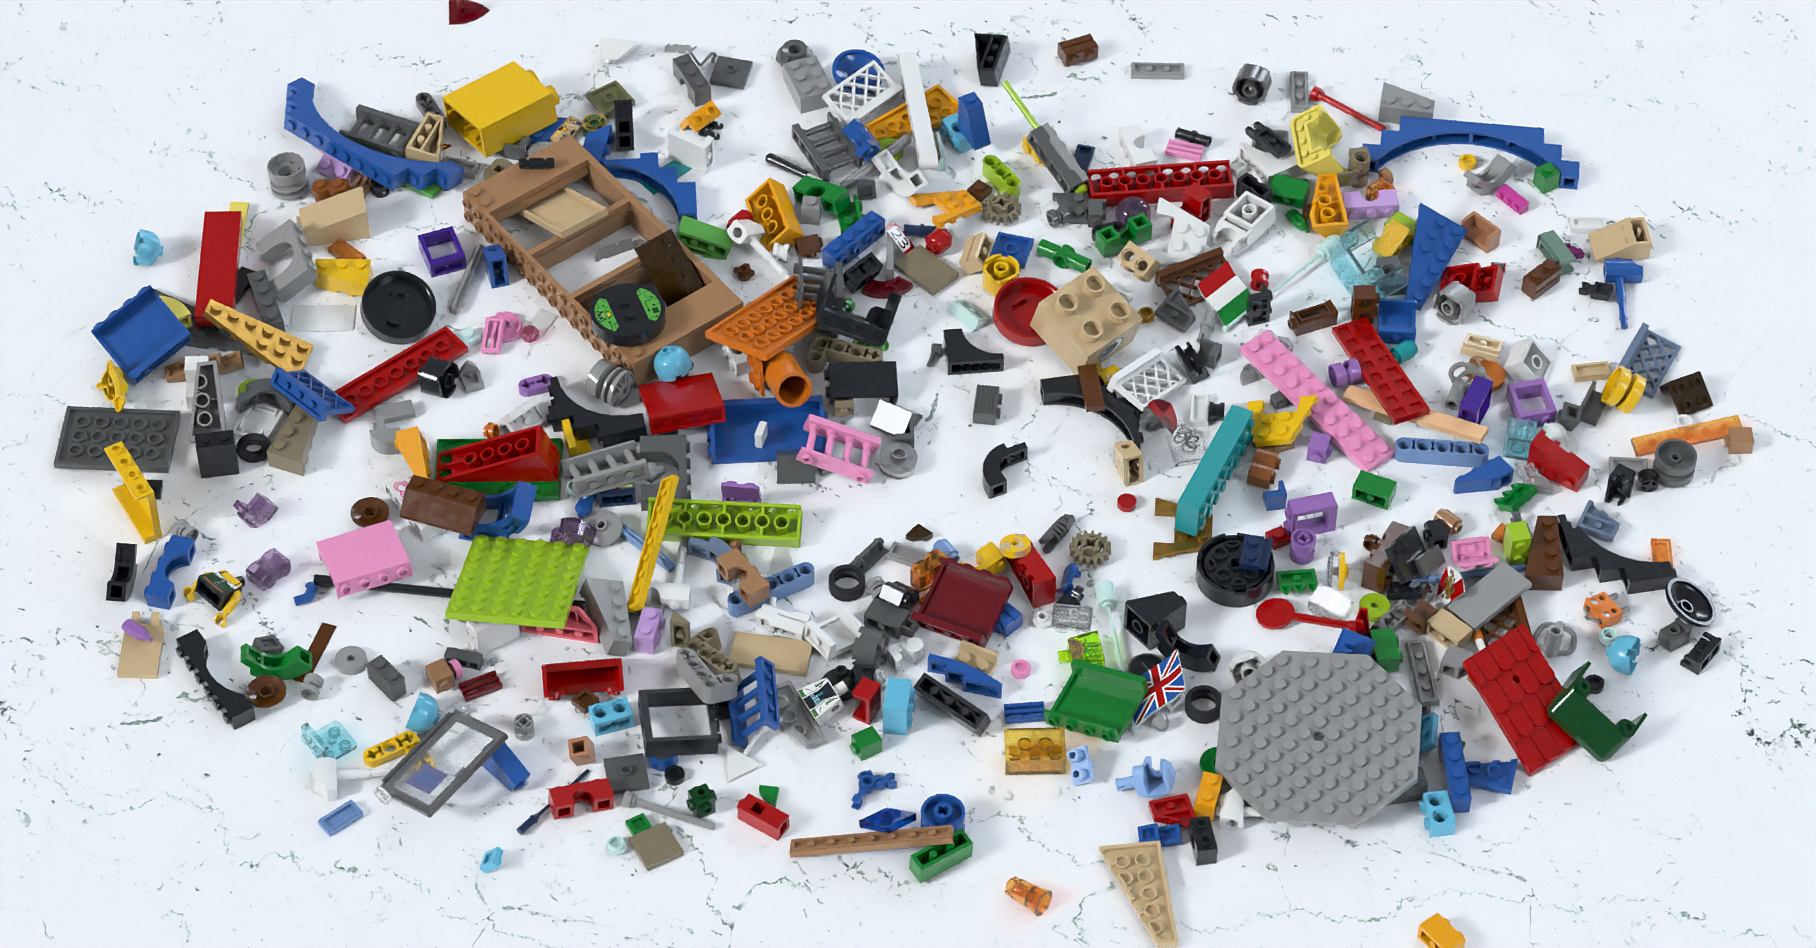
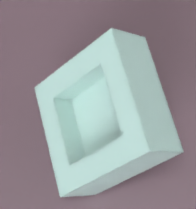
[455,325,481,348]

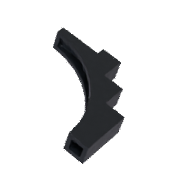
[1040,374,1144,449]
[546,376,648,448]

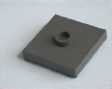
[709,56,753,90]
[603,753,650,794]

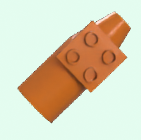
[747,350,812,407]

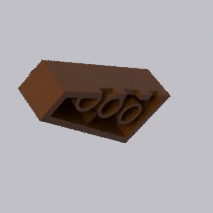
[1524,515,1564,591]
[1361,521,1409,595]

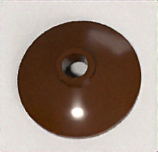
[350,497,389,528]
[246,675,286,708]

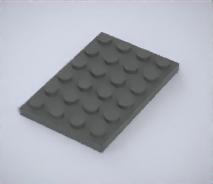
[53,406,181,473]

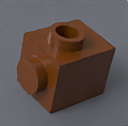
[793,234,823,258]

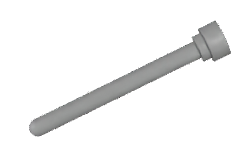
[622,791,716,830]

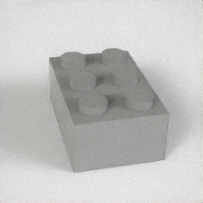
[783,55,834,114]

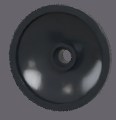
[1665,578,1716,627]

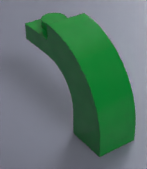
[240,643,312,680]

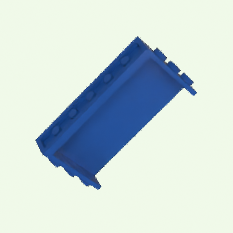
[706,395,828,465]

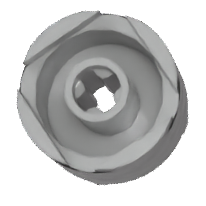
[1432,281,1476,325]

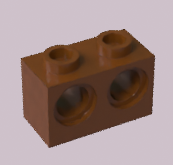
[1350,285,1380,324]

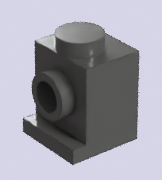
[1088,199,1106,228]
[1557,401,1583,432]
[1658,617,1691,652]

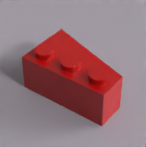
[1526,429,1590,493]

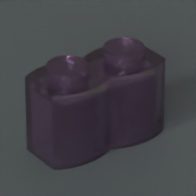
[245,548,291,591]

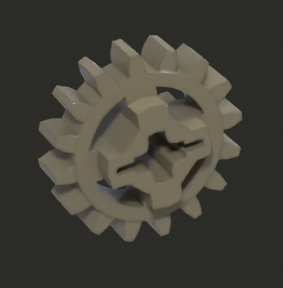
[982,192,1021,226]
[1069,530,1111,568]

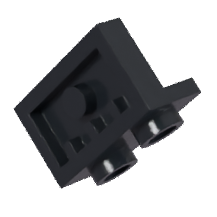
[1246,284,1273,327]

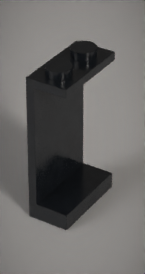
[824,361,899,405]

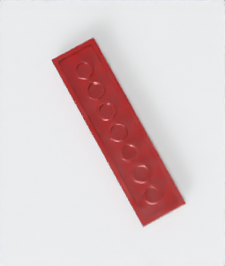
[334,326,468,424]

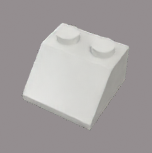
[1503,336,1554,382]

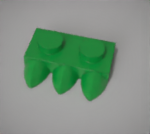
[1494,483,1538,513]
[1276,568,1318,595]

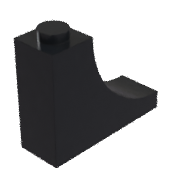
[943,328,1004,375]

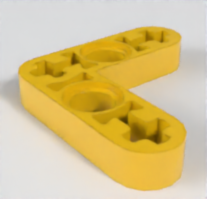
[363,731,436,772]

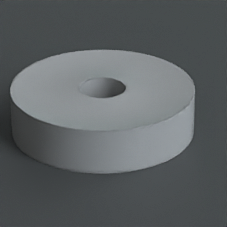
[335,646,367,675]

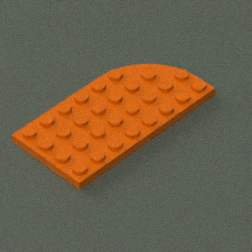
[705,275,819,361]

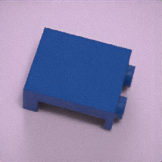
[1377,298,1417,345]

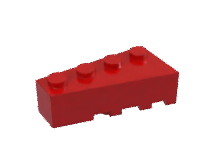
[1006,534,1057,609]

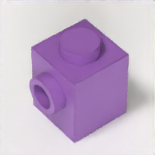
[1306,431,1333,464]

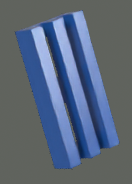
[1004,701,1045,724]

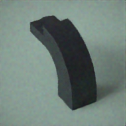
[982,442,1028,499]
[1155,619,1221,672]

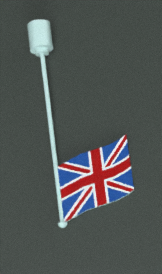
[1094,580,1186,732]

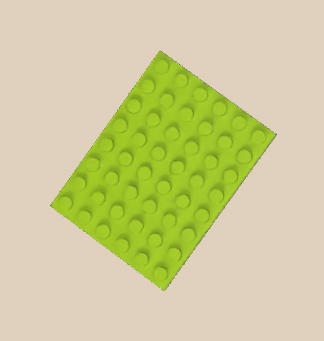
[445,535,590,629]

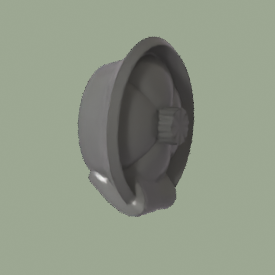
[775,39,813,68]

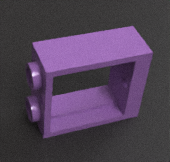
[1506,378,1557,429]
[1283,492,1338,537]

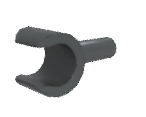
[927,343,942,367]

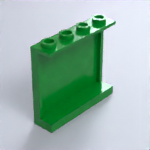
[1043,658,1148,743]

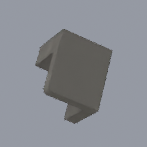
[504,136,531,161]
[1197,338,1222,369]
[895,422,914,448]

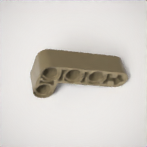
[807,336,883,374]
[685,627,742,685]

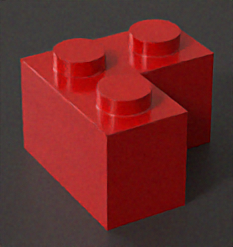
[1170,182,1212,229]

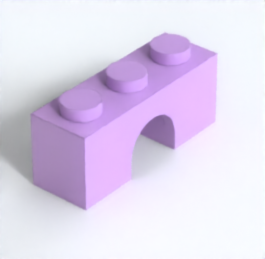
[1342,189,1399,220]

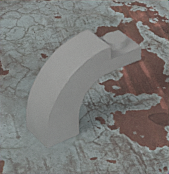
[1463,153,1517,196]

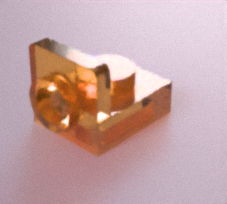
[1365,177,1395,201]

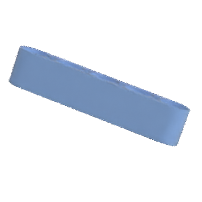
[1394,437,1489,468]
[727,562,815,617]

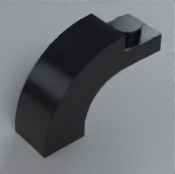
[614,99,634,151]
[106,543,138,602]

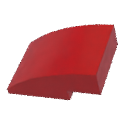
[1439,262,1504,303]

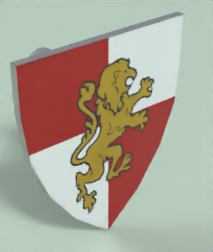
[1437,566,1465,610]

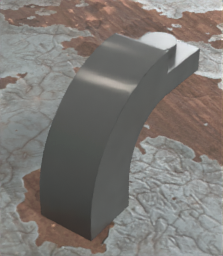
[235,378,296,416]

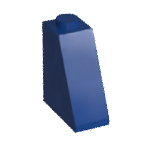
[958,92,991,150]
[481,742,531,792]

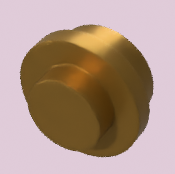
[1137,307,1155,324]

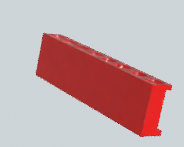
[1086,160,1235,207]
[194,211,243,329]

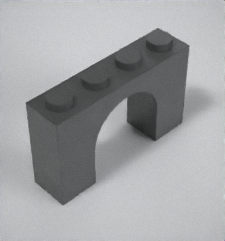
[640,435,691,511]

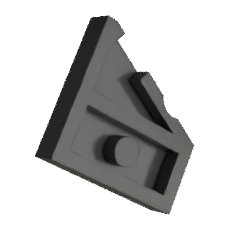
[1052,193,1088,224]
[1155,286,1196,333]

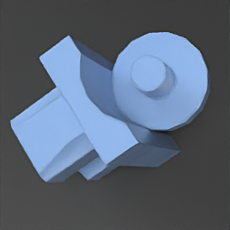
[1066,745,1095,786]

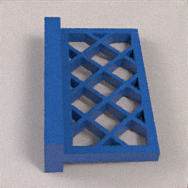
[270,367,355,422]

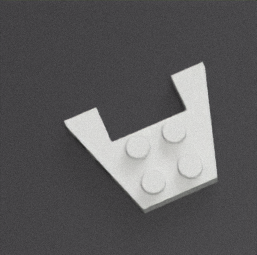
[1145,197,1210,267]

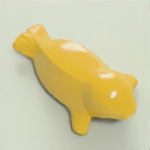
[96,360,128,412]

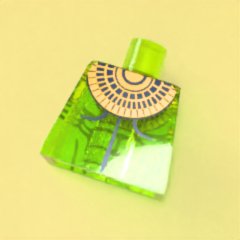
[1057,630,1105,670]

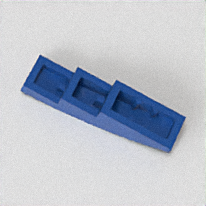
[927,653,1002,699]

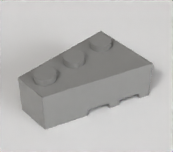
[1378,82,1435,124]

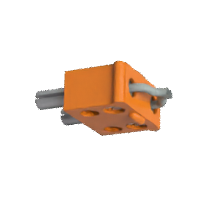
[1583,591,1631,630]

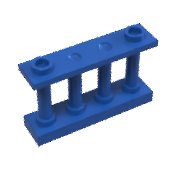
[728,656,781,749]

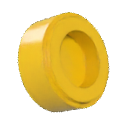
[1458,154,1477,171]

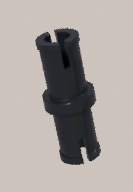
[1175,127,1212,148]

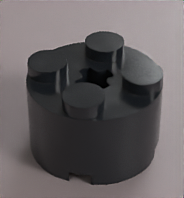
[417,356,459,398]

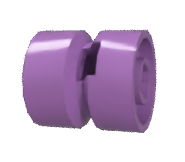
[1328,358,1362,388]
[1289,528,1316,565]

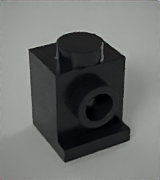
[1423,519,1449,550]

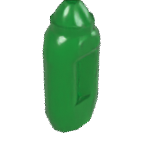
[1286,209,1310,233]

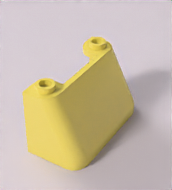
[1290,104,1350,182]

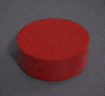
[1117,493,1137,512]

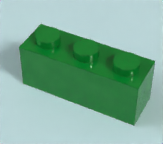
[909,828,973,884]

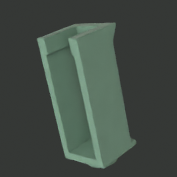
[1536,229,1576,276]

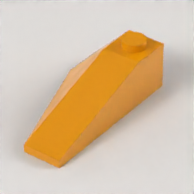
[1309,173,1349,240]
[394,426,432,479]

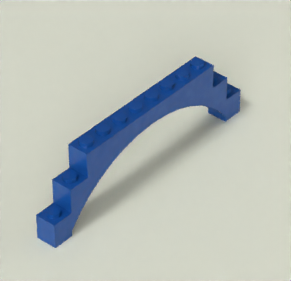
[284,77,464,191]
[1362,116,1580,190]

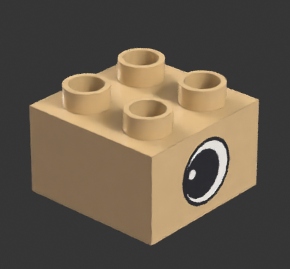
[1030,266,1143,375]

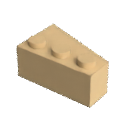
[405,112,445,162]

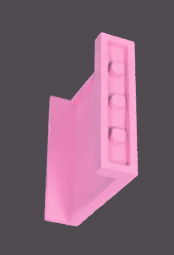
[316,520,413,598]

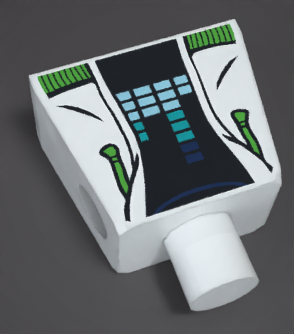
[797,678,849,727]

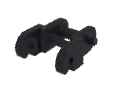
[698,121,724,140]

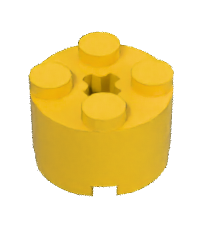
[982,254,1020,297]

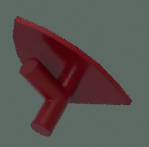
[449,0,490,25]

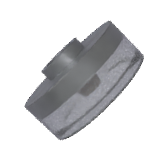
[878,441,918,480]

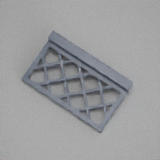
[1618,322,1681,399]

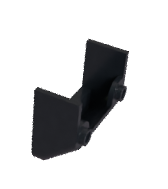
[816,269,902,347]

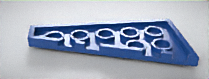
[1404,202,1468,311]

